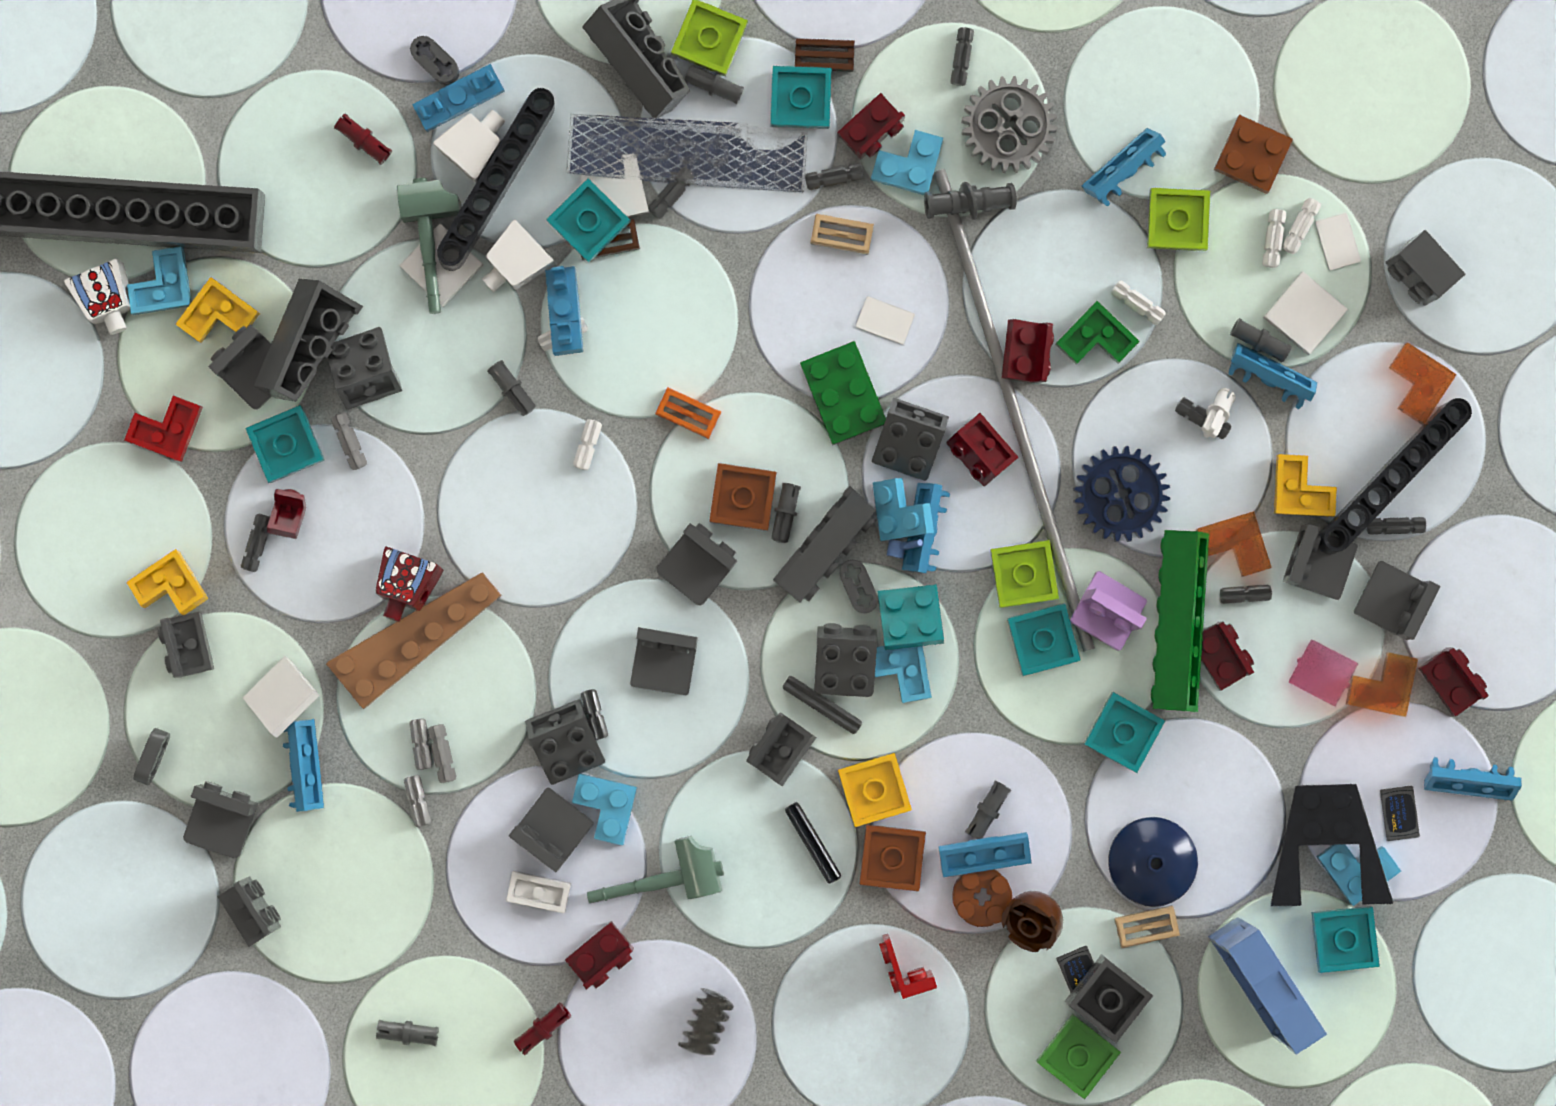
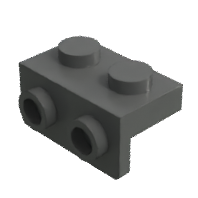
[158,612,214,678]
[746,712,817,786]

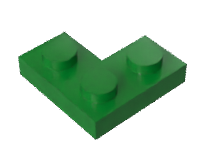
[1055,301,1140,365]

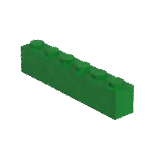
[1151,530,1209,712]

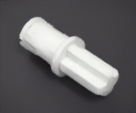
[1201,388,1236,438]

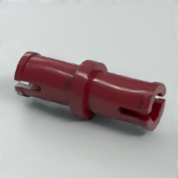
[334,113,392,165]
[514,1002,571,1055]

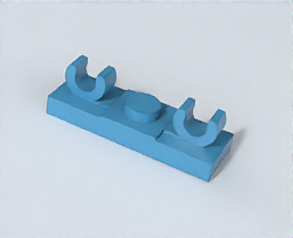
[412,64,505,132]
[1082,128,1166,206]
[545,266,584,356]
[1229,343,1317,409]
[902,483,950,573]
[283,719,324,812]
[1424,757,1522,801]
[938,832,1032,877]

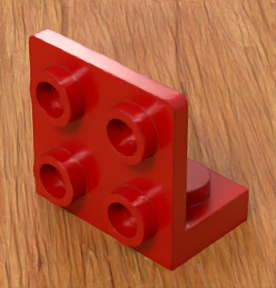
[879,934,937,999]

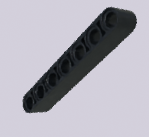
[437,88,555,271]
[1318,398,1472,555]

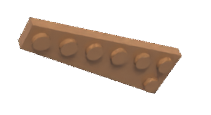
[326,573,502,709]

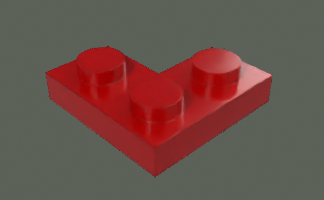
[124,396,203,462]

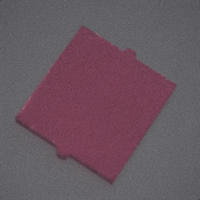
[1288,639,1359,707]

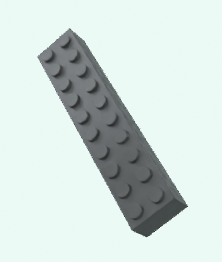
[0,172,265,253]

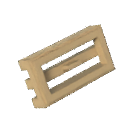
[810,214,874,254]
[1114,905,1180,948]

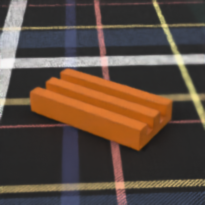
[655,387,721,439]

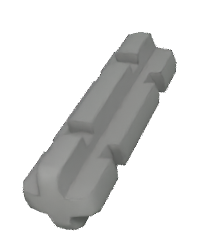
[331,413,367,470]
[428,724,456,783]

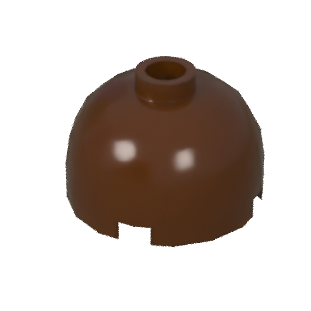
[1001,891,1063,952]

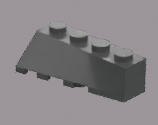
[582,0,690,120]
[254,278,363,402]
[773,486,876,603]

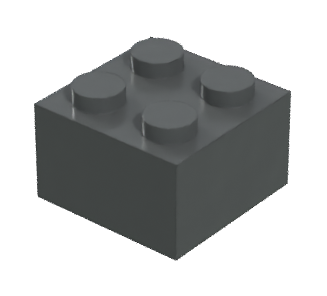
[1385,230,1466,306]
[1065,954,1153,1043]

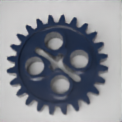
[1073,446,1170,542]

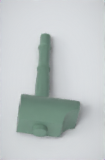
[397,178,462,314]
[587,836,724,903]

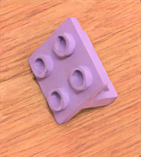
[1070,571,1147,651]

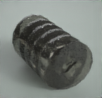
[678,988,734,1056]

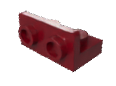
[837,93,905,160]
[1001,319,1054,383]
[946,413,1019,486]
[1201,621,1254,691]
[1418,647,1489,717]
[565,921,634,990]

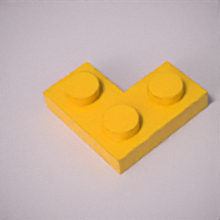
[175,277,260,343]
[1274,454,1337,517]
[126,549,208,615]

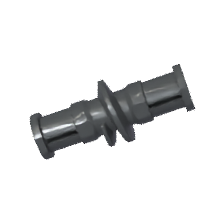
[924,182,1017,220]

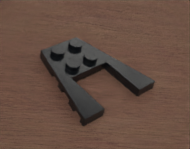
[1271,784,1393,906]

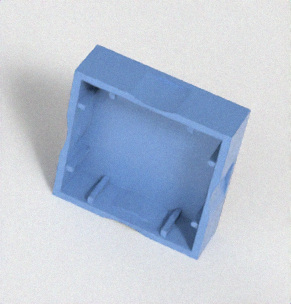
[1208,917,1327,1055]

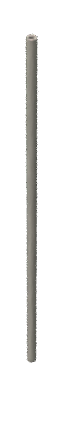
[934,169,1095,652]

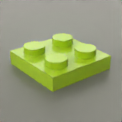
[671,0,748,77]
[1147,188,1210,251]
[990,540,1059,608]

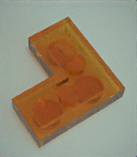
[1389,342,1457,425]
[1196,511,1272,577]
[1345,652,1418,717]

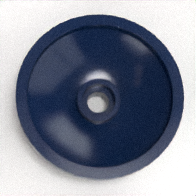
[1108,817,1198,907]

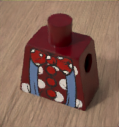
[376,546,444,622]

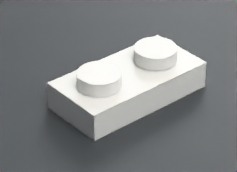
[506,871,571,913]

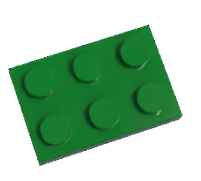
[800,341,886,446]

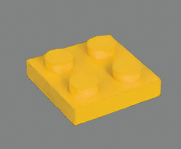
[838,753,912,827]

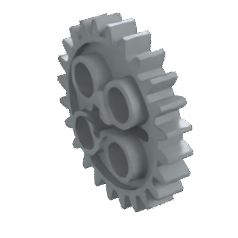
[961,76,1058,173]

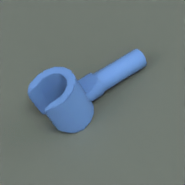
[886,539,923,559]

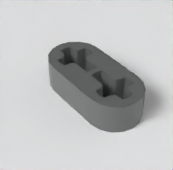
[410,36,460,85]
[839,559,878,614]
[133,728,170,786]

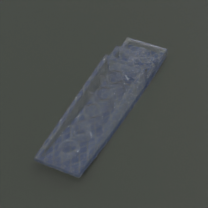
[566,114,808,193]

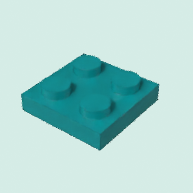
[771,66,832,129]
[546,178,631,263]
[245,405,325,483]
[878,584,944,650]
[1007,603,1081,676]
[1084,692,1165,773]
[1311,906,1380,973]

